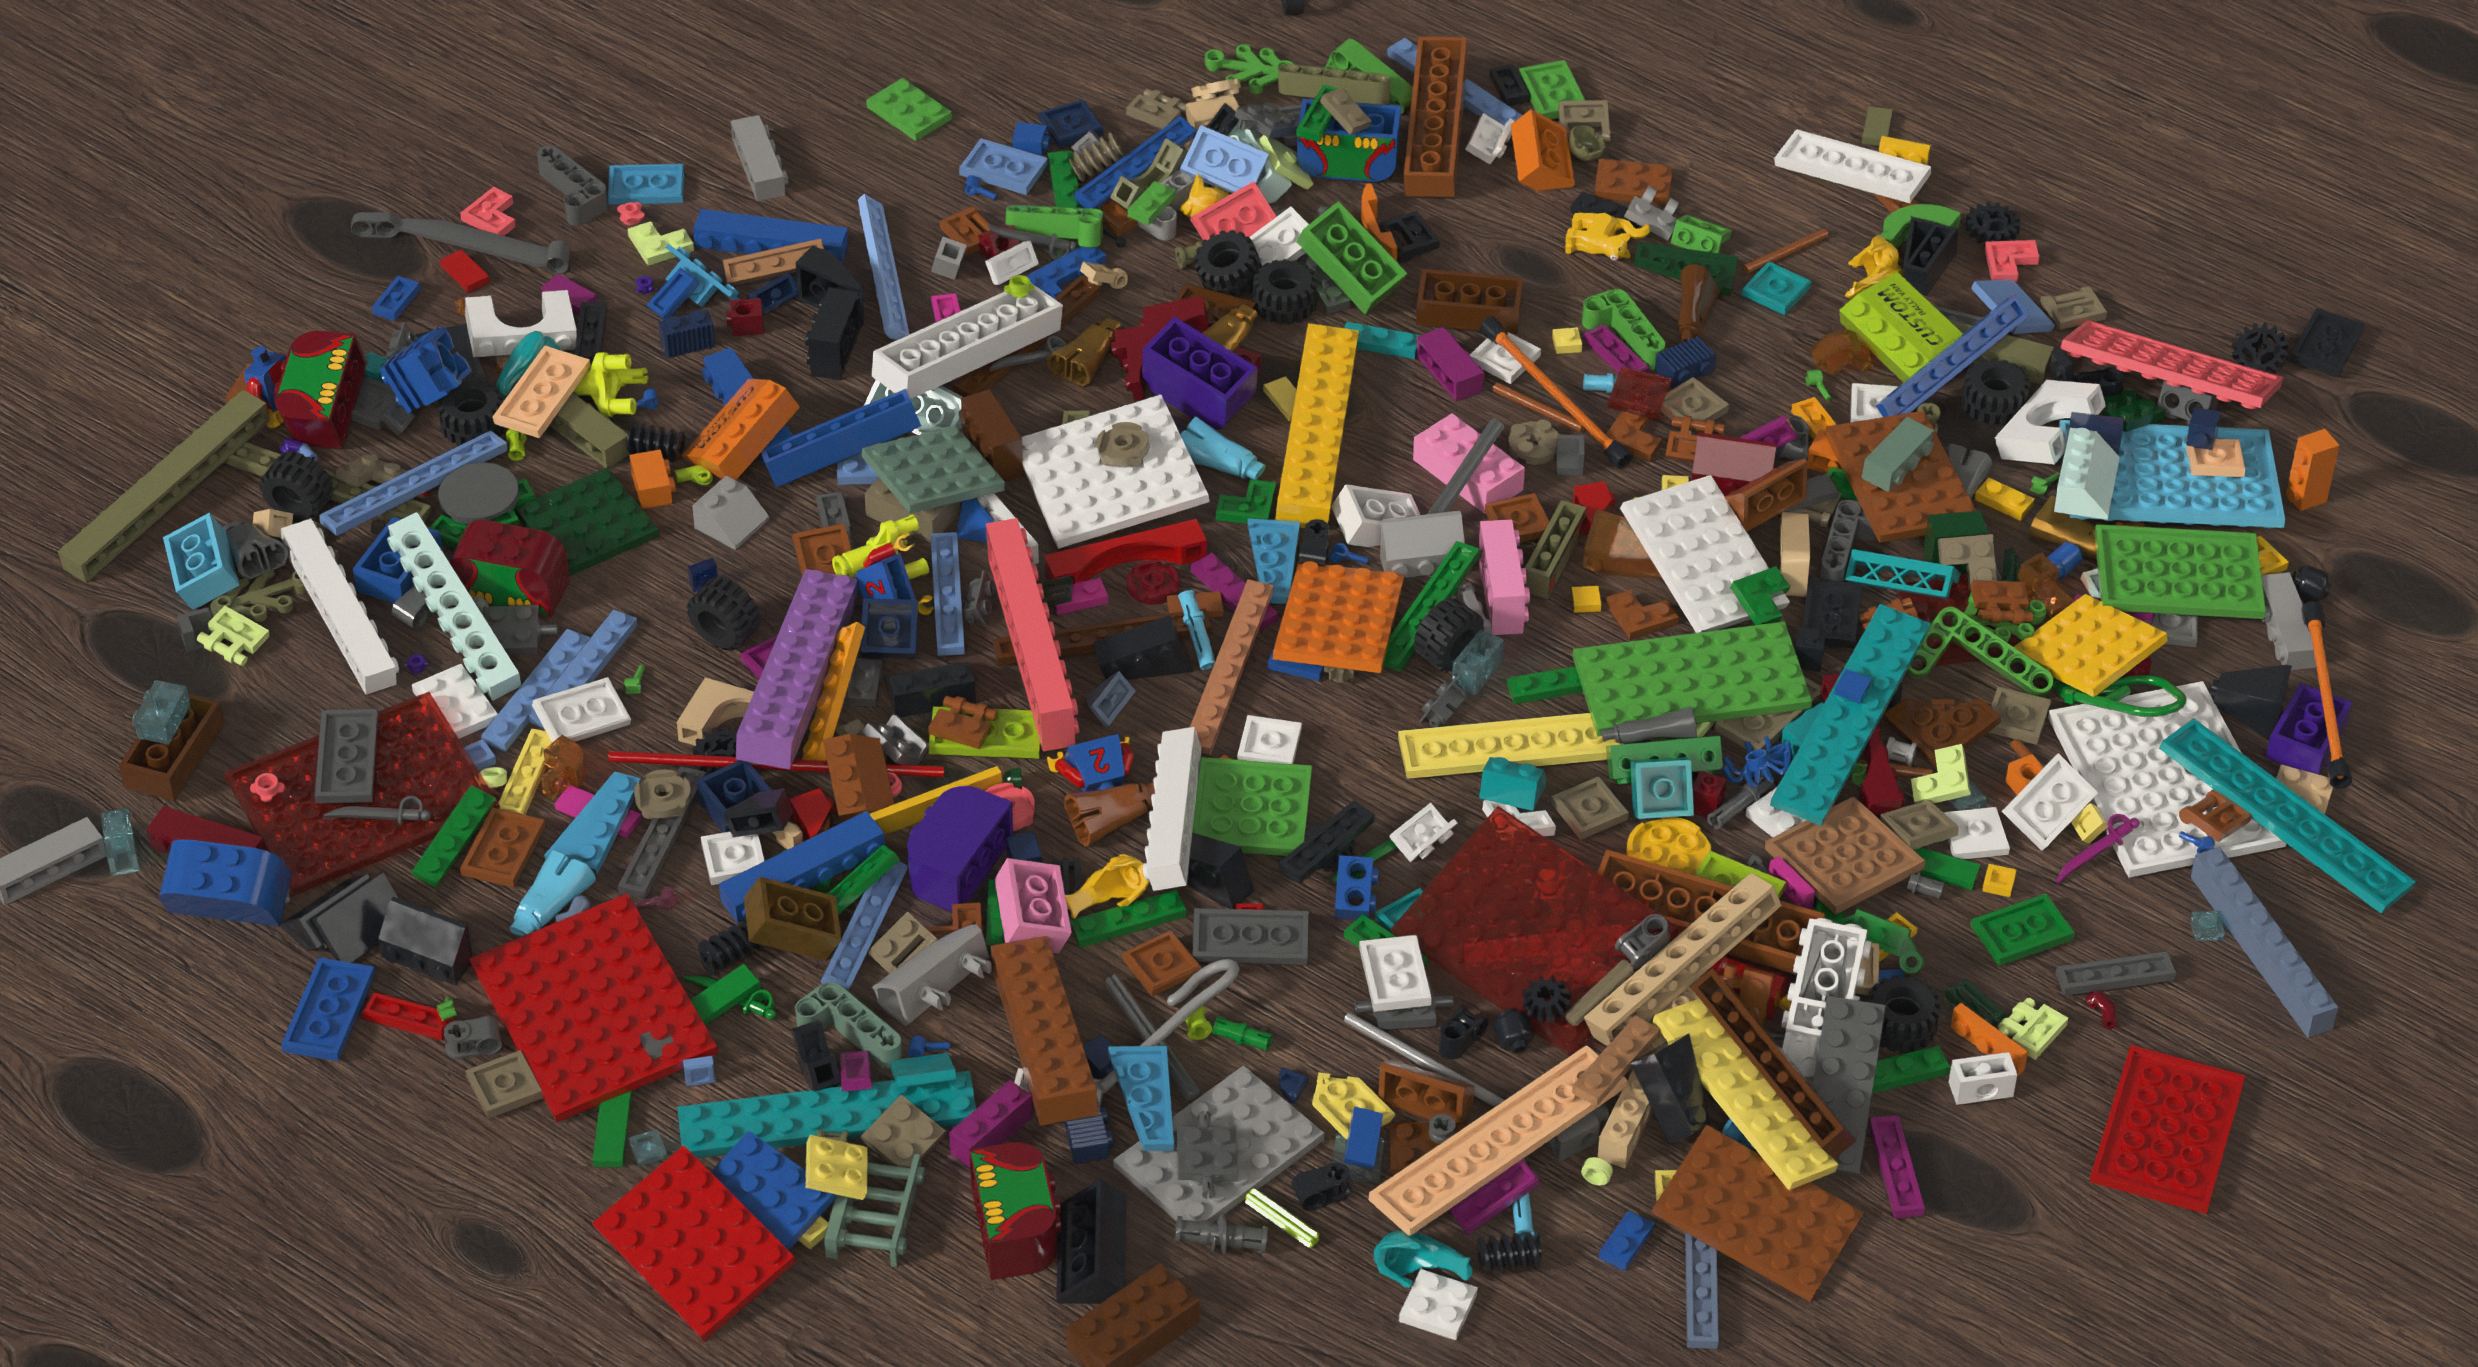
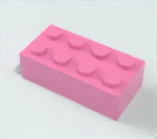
[1413,413,1525,515]
[1478,519,1530,635]

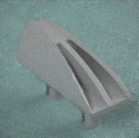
[872,925,992,1026]

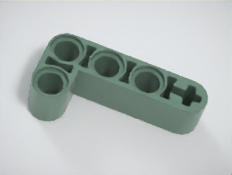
[795,982,902,1069]

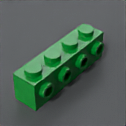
[1606,736,1723,784]

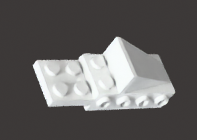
[1781,918,1871,1086]

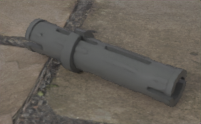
[1707,776,1774,829]

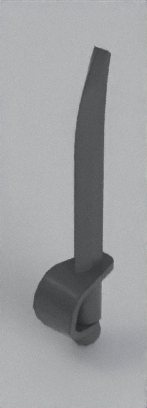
[988,224,1077,260]
[989,336,1066,372]
[324,796,431,825]

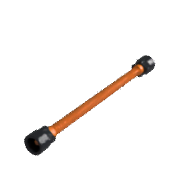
[1479,316,1633,469]
[2301,601,2352,789]

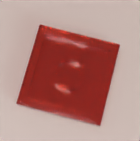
[1607,367,1671,420]

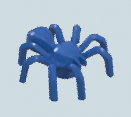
[1722,736,1793,788]

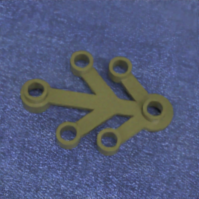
[210,570,308,622]

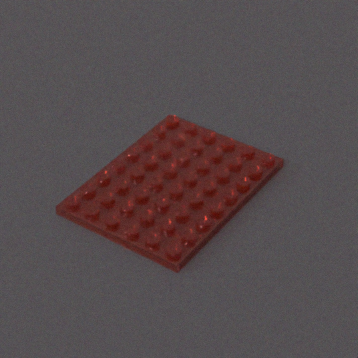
[224,692,500,896]
[1391,806,1679,1057]

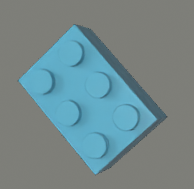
[163,513,239,610]

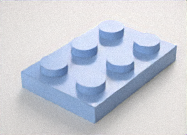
[1180,125,1269,193]

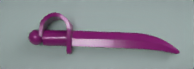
[2056,814,2140,884]

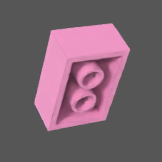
[995,858,1071,954]

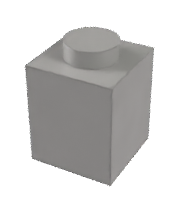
[931,237,967,280]

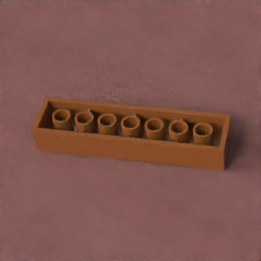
[1404,36,1468,197]
[1588,849,1825,975]
[991,936,1098,1126]

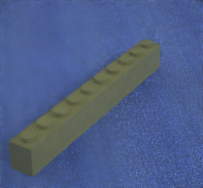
[58,390,270,583]

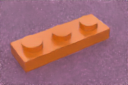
[1950,1003,2028,1076]

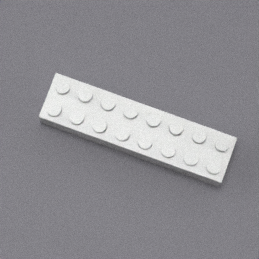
[872,282,1063,400]

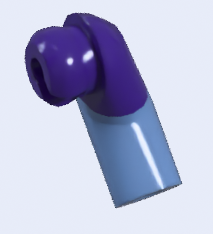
[280,438,318,462]

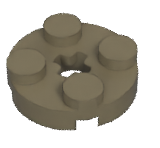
[1508,420,1559,465]
[1096,422,1150,467]
[634,769,691,819]

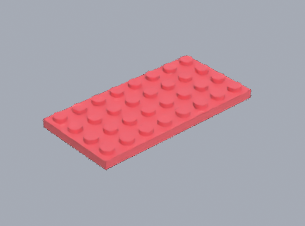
[2061,320,2284,409]

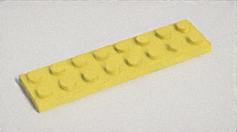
[1398,713,1622,779]
[1652,999,1838,1190]

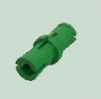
[1212,1016,1273,1052]

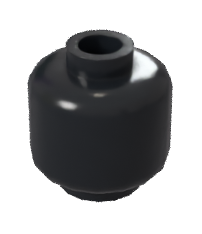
[2291,565,2331,602]
[1493,1008,1535,1054]

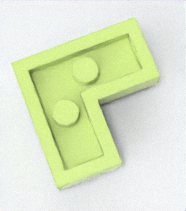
[628,221,694,266]
[1911,744,1971,804]

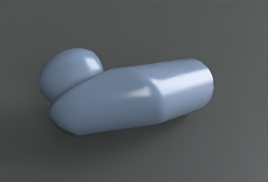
[554,896,590,923]

